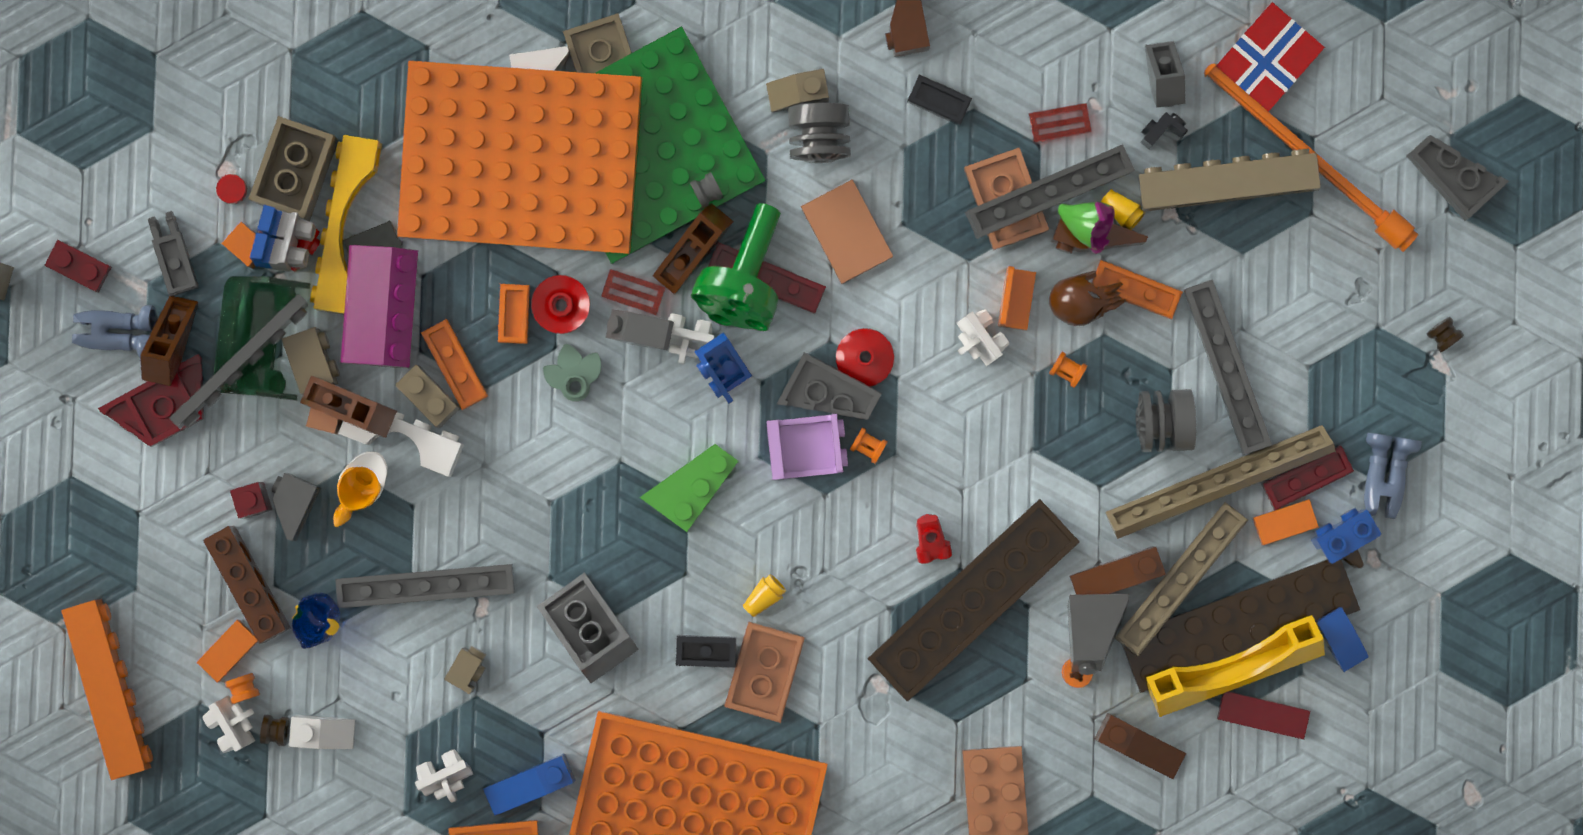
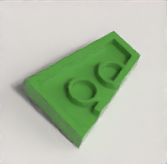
[639,444,739,532]

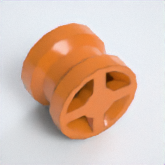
[1061,659,1093,688]
[225,673,260,704]

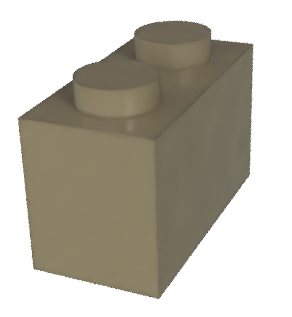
[281,327,340,395]
[395,365,460,428]

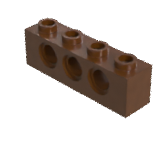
[203,526,291,644]

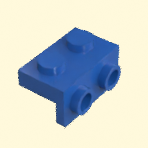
[695,332,752,404]
[1311,507,1381,564]

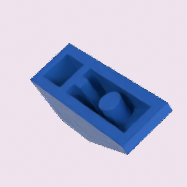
[483,753,576,816]

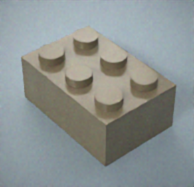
[249,116,339,222]

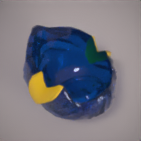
[292,592,340,649]

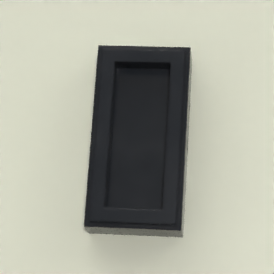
[907,74,972,126]

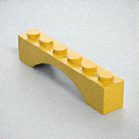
[310,135,382,315]
[1146,615,1325,717]

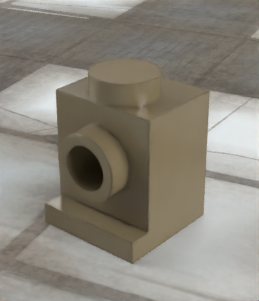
[444,646,486,694]

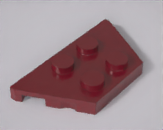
[98,354,204,447]

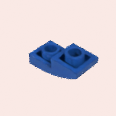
[1315,607,1369,672]

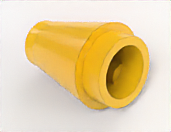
[1101,189,1145,230]
[743,574,786,617]

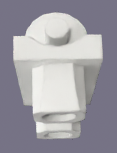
[956,309,1009,366]
[668,313,714,364]
[202,695,255,753]
[415,749,473,803]

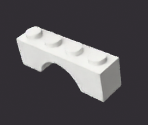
[338,412,464,477]

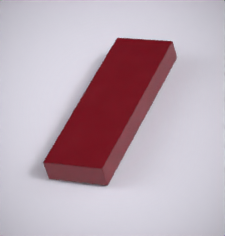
[1261,445,1354,510]
[1217,692,1311,740]

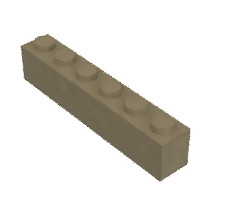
[1139,149,1321,212]

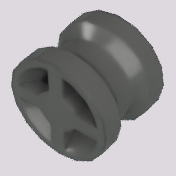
[690,172,724,208]

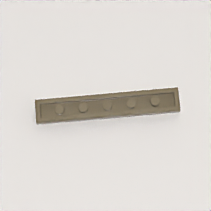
[1115,502,1248,657]

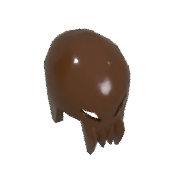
[1049,271,1126,326]

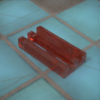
[1028,103,1092,143]
[601,269,666,316]

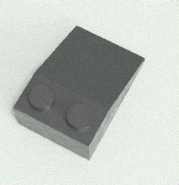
[537,572,639,683]

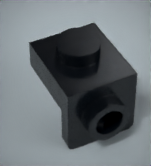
[1140,112,1188,149]

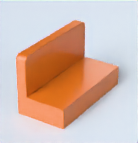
[998,266,1036,331]

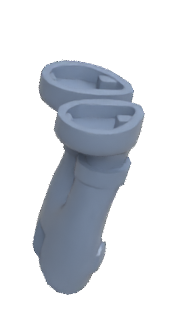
[72,305,157,358]
[1364,433,1422,519]

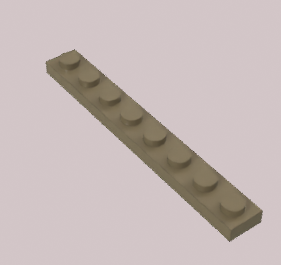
[1105,425,1336,539]

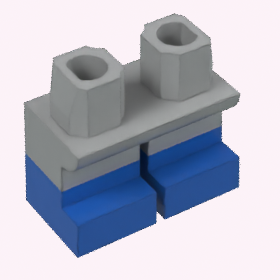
[250,205,316,272]

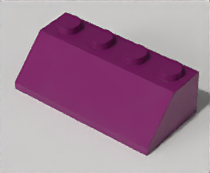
[340,245,418,368]

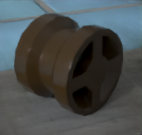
[1426,316,1464,353]
[260,715,290,747]

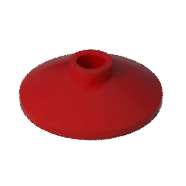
[531,275,590,334]
[836,328,894,386]

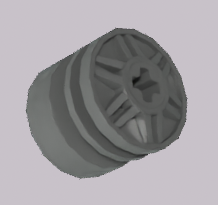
[788,103,851,163]
[1136,389,1196,452]

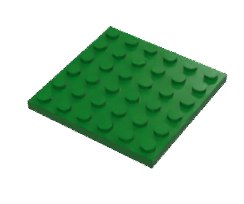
[595,26,766,264]

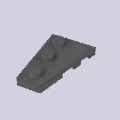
[1406,135,1509,221]
[777,352,882,420]

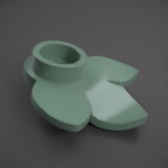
[543,344,601,402]

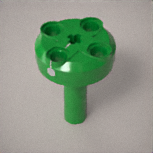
[691,203,781,331]

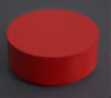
[216,174,247,204]

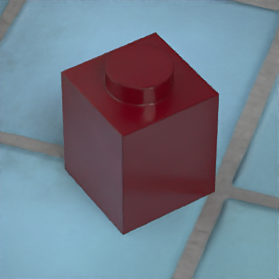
[230,482,273,519]

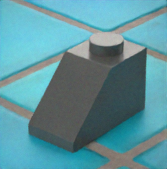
[1145,41,1185,108]
[605,309,674,350]
[271,473,321,541]

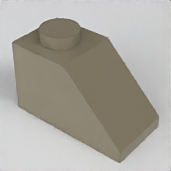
[766,69,829,113]

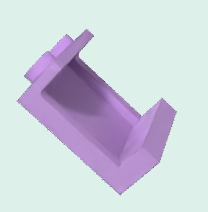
[766,414,848,480]

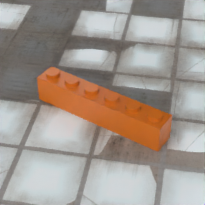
[61,599,153,780]

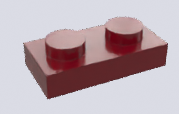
[44,240,112,293]

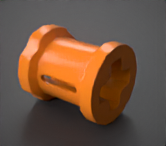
[1049,351,1087,388]
[850,427,888,464]

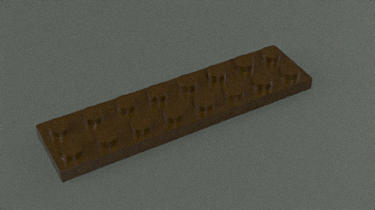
[867,499,1080,702]
[1121,559,1360,693]

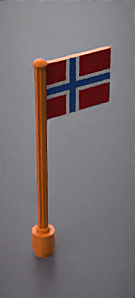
[1204,2,1419,252]

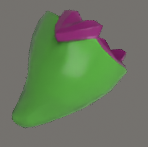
[1058,201,1115,254]

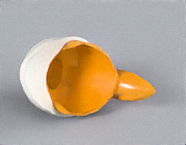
[334,451,388,527]

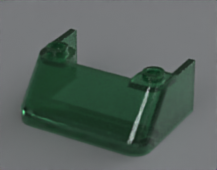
[214,276,311,401]

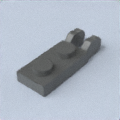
[148,211,199,297]

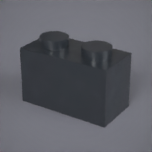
[676,635,737,668]

